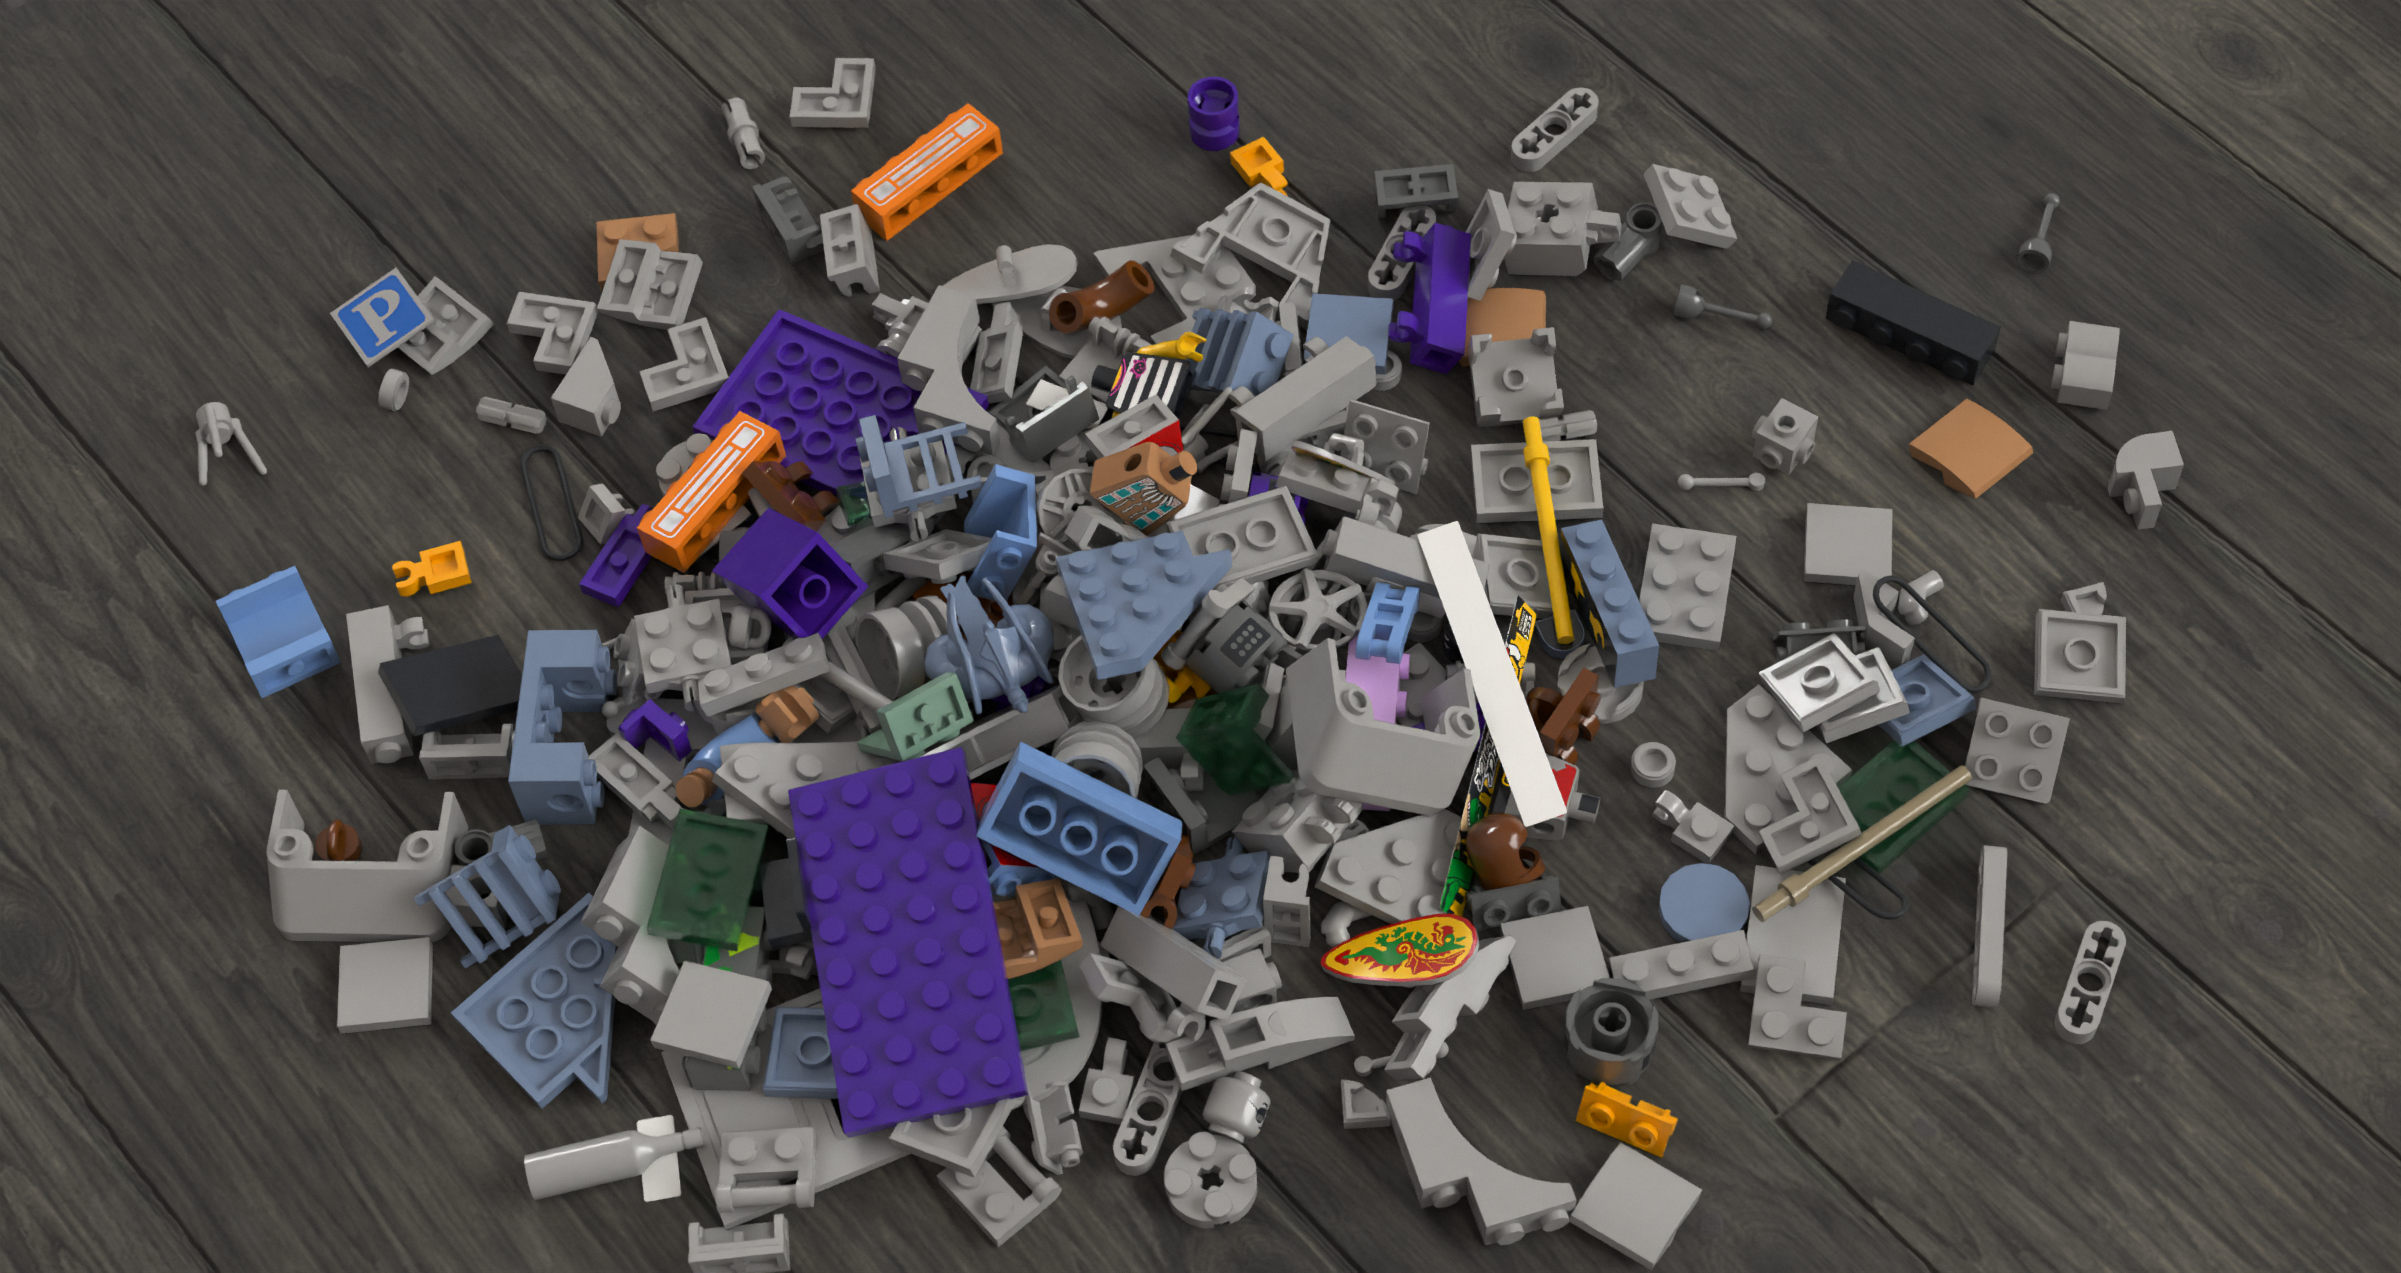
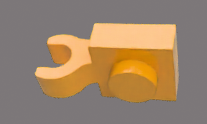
[1230,137,1288,197]

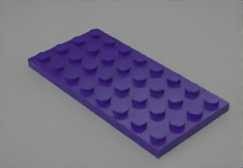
[788,747,1029,1138]

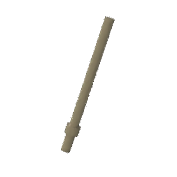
[1752,765,1972,922]

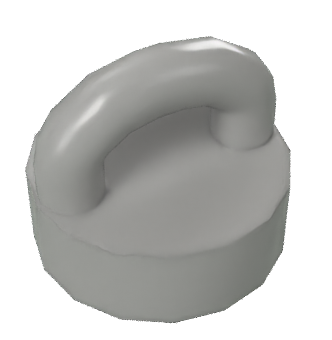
[729,604,772,649]

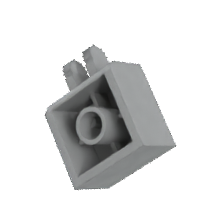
[1232,769,1362,873]

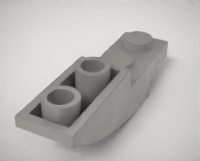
[1384,935,1516,1081]
[1166,997,1355,1091]

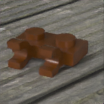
[742,461,840,532]
[1539,668,1601,765]
[1140,833,1196,929]

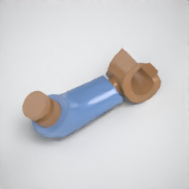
[675,685,819,807]

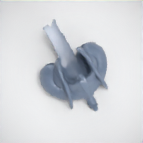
[924,576,1054,714]

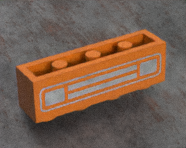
[851,103,1003,241]
[637,411,786,573]

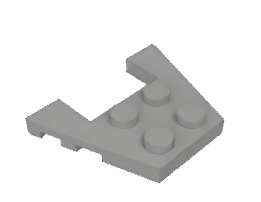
[1170,182,1330,330]
[1094,235,1256,345]

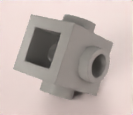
[1751,398,1818,475]

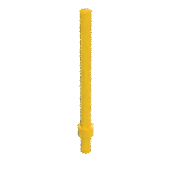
[1523,416,1574,644]

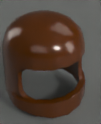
[1465,813,1545,891]

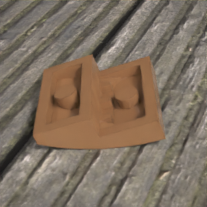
[1459,288,1546,367]
[1909,399,2033,499]
[993,878,1083,979]

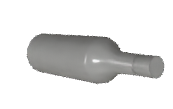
[524,1127,704,1200]

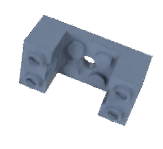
[508,630,618,825]

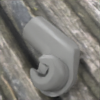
[1898,570,1944,625]
[1321,901,1372,947]

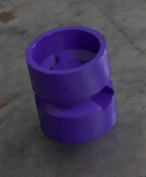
[1187,76,1240,151]

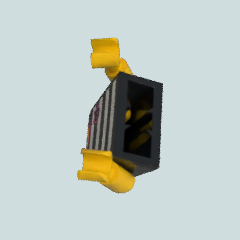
[1091,331,1207,419]

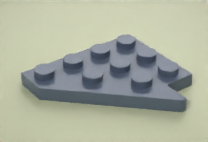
[1056,530,1232,680]
[451,893,618,1109]

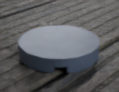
[1658,863,1750,943]

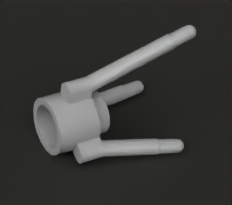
[1181,387,1239,474]
[195,402,267,486]

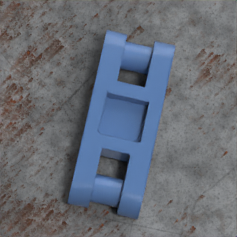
[1356,582,1420,664]

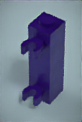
[1388,223,1471,374]

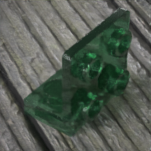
[1176,684,1294,795]

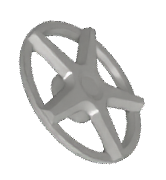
[1269,568,1367,651]

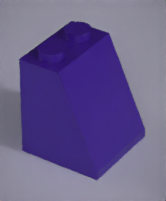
[712,508,869,639]

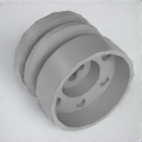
[1035,468,1124,552]
[855,595,948,701]
[1058,635,1170,738]
[1051,721,1143,799]

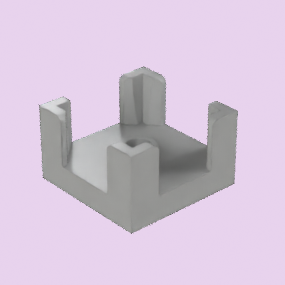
[1468,327,1564,428]

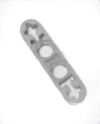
[1972,845,2007,1009]
[1113,1042,1183,1176]

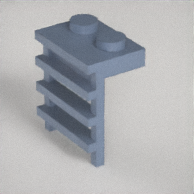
[1185,308,1294,397]
[855,415,983,518]
[414,825,561,969]

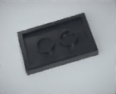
[378,635,522,736]

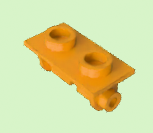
[1576,1082,1678,1158]

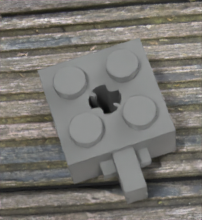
[1504,182,1622,276]

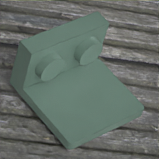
[857,672,974,762]

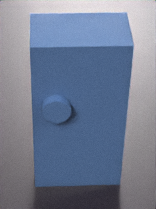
[976,742,1182,915]

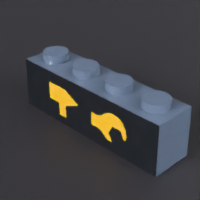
[1560,519,1659,688]

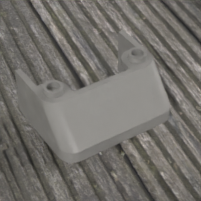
[1286,638,1480,815]
[267,790,468,942]

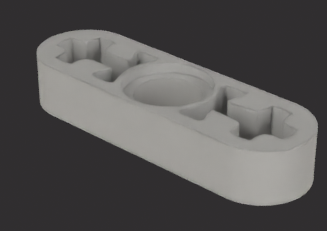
[1511,87,1599,172]
[1368,206,1436,301]
[2054,921,2126,1044]

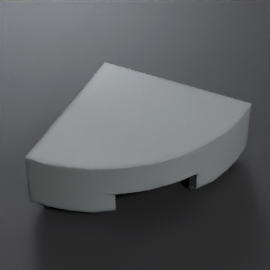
[2061,582,2107,615]
[1341,1080,1391,1129]

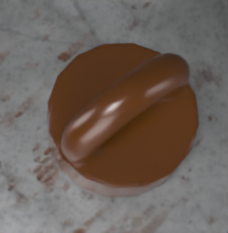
[1525,687,1563,735]
[315,819,362,861]

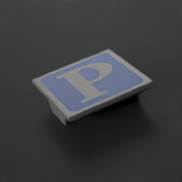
[330,268,435,367]

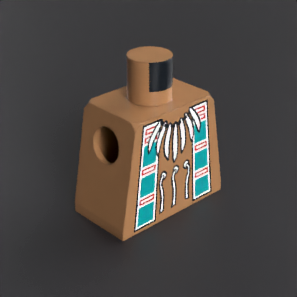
[1090,442,1197,536]

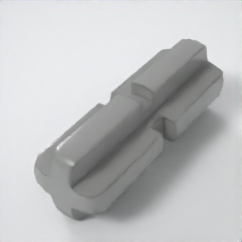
[476,397,547,434]
[1539,410,1597,442]

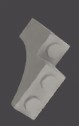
[897,285,1000,455]
[921,685,1084,780]
[581,826,680,1025]
[1386,1077,1577,1245]

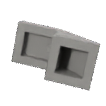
[1853,569,1915,669]

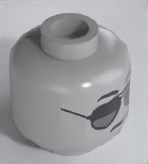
[1203,1071,1271,1144]

